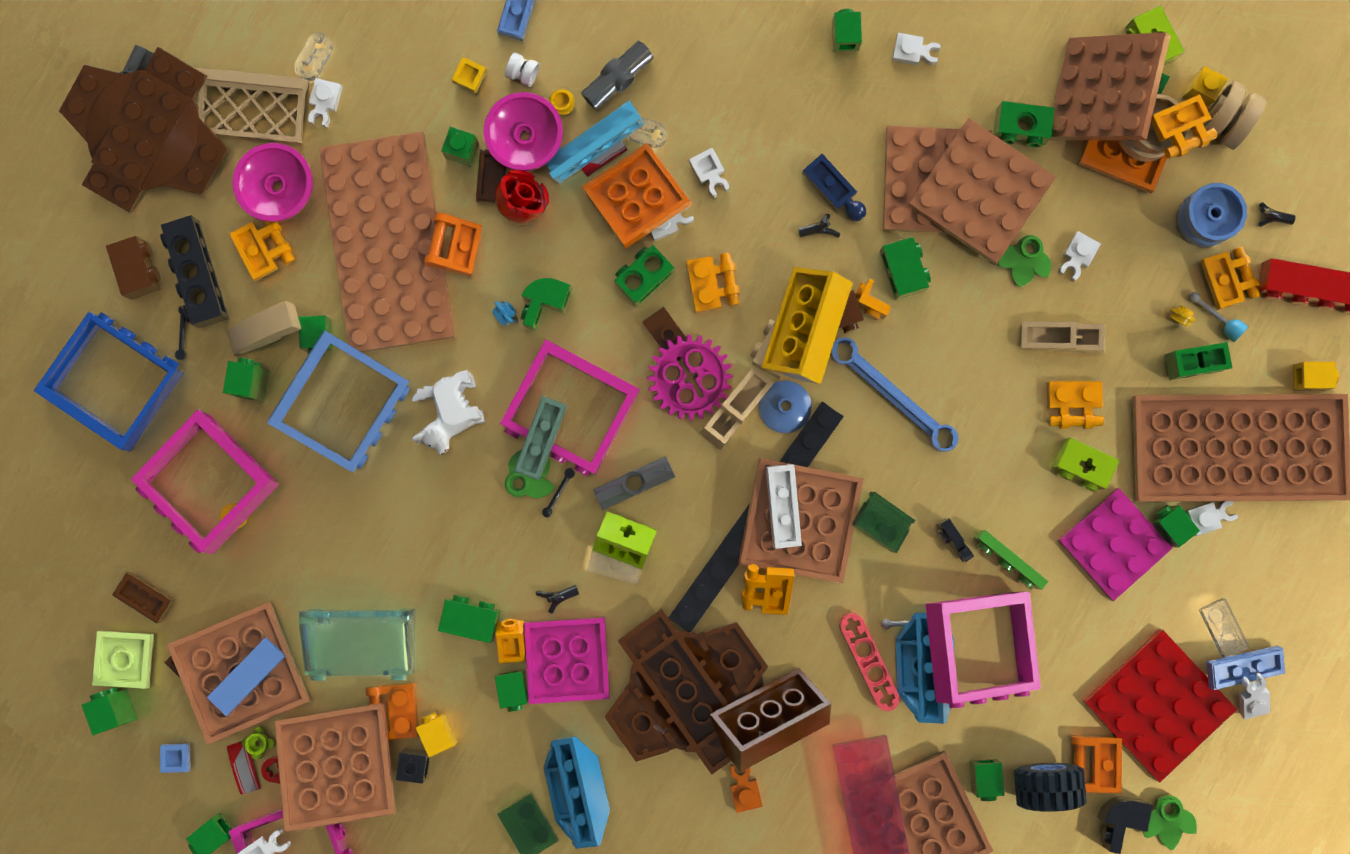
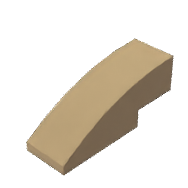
[227,301,301,356]
[1021,321,1106,353]
[700,367,774,450]

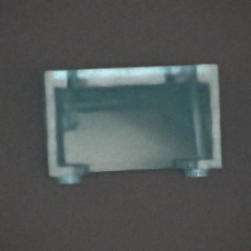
[299,609,415,681]

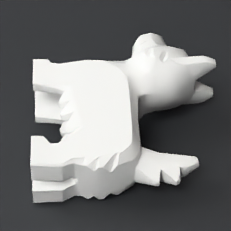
[412,370,486,455]

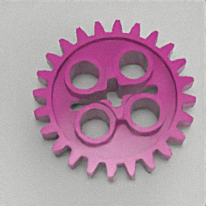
[647,334,733,421]

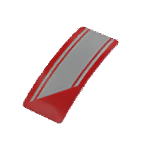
[582,141,627,177]
[227,741,261,795]

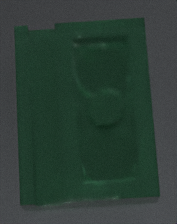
[851,492,915,553]
[497,792,559,854]

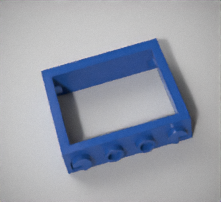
[34,312,184,451]

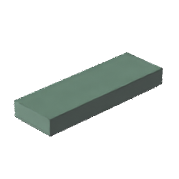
[514,396,568,481]

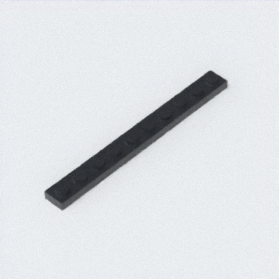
[668,401,844,632]

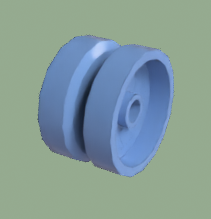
[1177,183,1247,247]

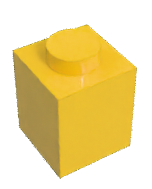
[1182,65,1228,108]
[1293,361,1339,391]
[416,712,458,757]

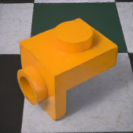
[855,279,892,320]

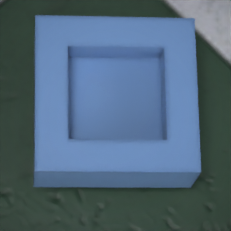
[160,743,191,773]

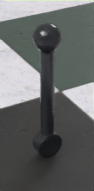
[175,305,187,360]
[542,468,575,518]

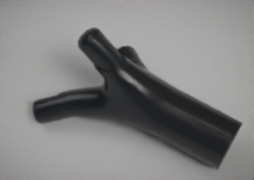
[1259,202,1296,227]
[798,214,840,238]
[536,585,579,613]

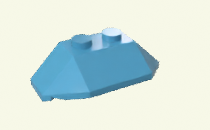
[896,613,955,724]
[544,736,610,849]

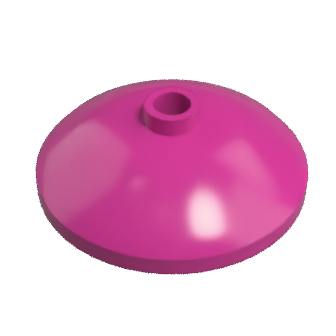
[483,92,563,171]
[232,143,313,222]

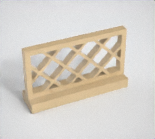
[197,67,309,143]

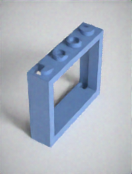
[267,330,410,473]

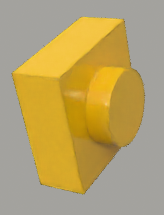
[451,57,487,93]

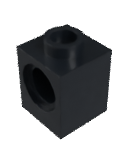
[396,748,431,784]

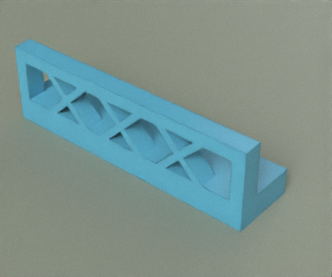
[546,100,645,184]

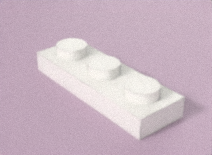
[766,464,802,549]

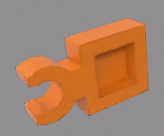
[730,764,763,813]

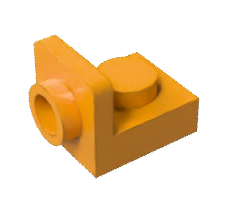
[496,619,526,663]

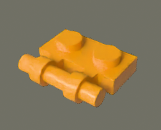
[1151,94,1217,159]
[229,221,295,281]
[1200,246,1260,310]
[686,253,740,313]
[1047,381,1104,429]
[741,564,794,615]

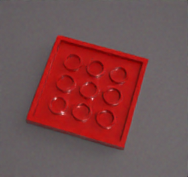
[1083,629,1237,783]

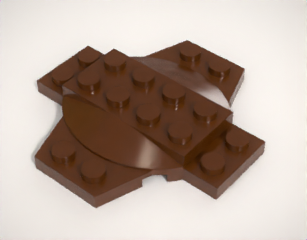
[59,47,229,213]
[605,609,768,775]

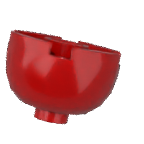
[495,170,549,224]

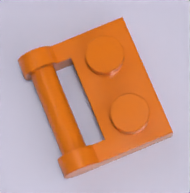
[424,213,482,277]
[365,682,419,740]
[1071,735,1122,793]

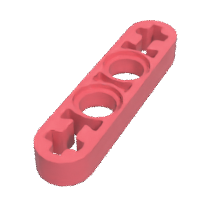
[839,613,900,711]

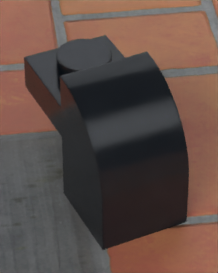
[1097,796,1153,854]

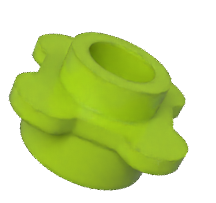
[242,727,275,760]

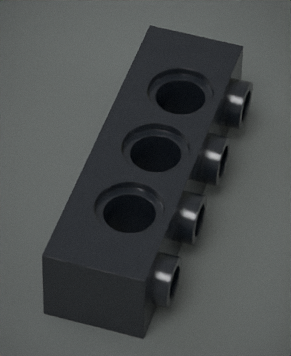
[160,215,229,328]

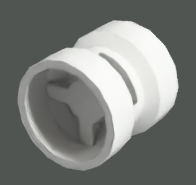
[505,53,540,87]

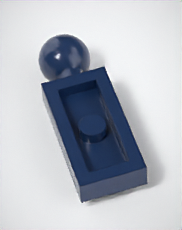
[802,154,866,222]

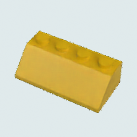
[761,267,853,385]

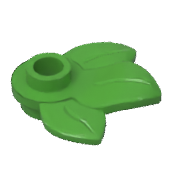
[998,235,1051,287]
[505,450,554,499]
[1142,795,1197,850]

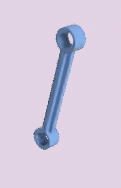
[830,337,958,452]

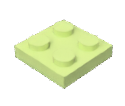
[92,631,154,689]

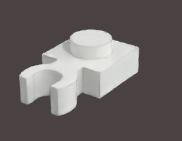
[892,32,941,65]
[308,78,343,128]
[689,148,729,198]
[651,207,694,241]
[1058,231,1101,282]
[1185,501,1238,536]
[1239,673,1270,720]
[238,829,291,854]

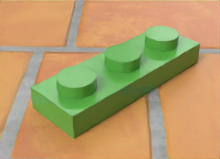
[974,530,1049,590]

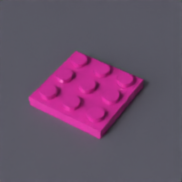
[1057,488,1173,601]
[524,617,610,704]

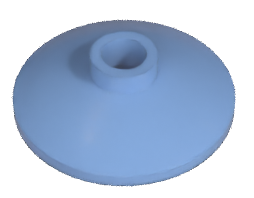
[759,380,812,433]

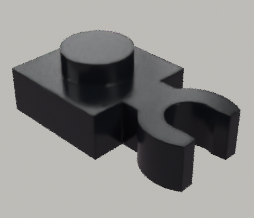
[936,518,974,562]

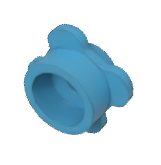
[492,301,518,326]

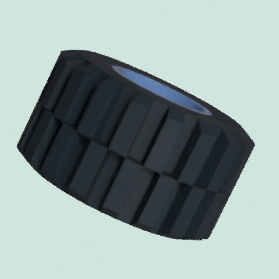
[1014,763,1087,812]

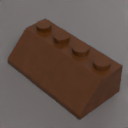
[710,668,831,772]

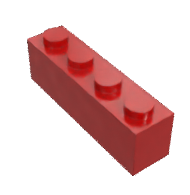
[1258,258,1350,314]

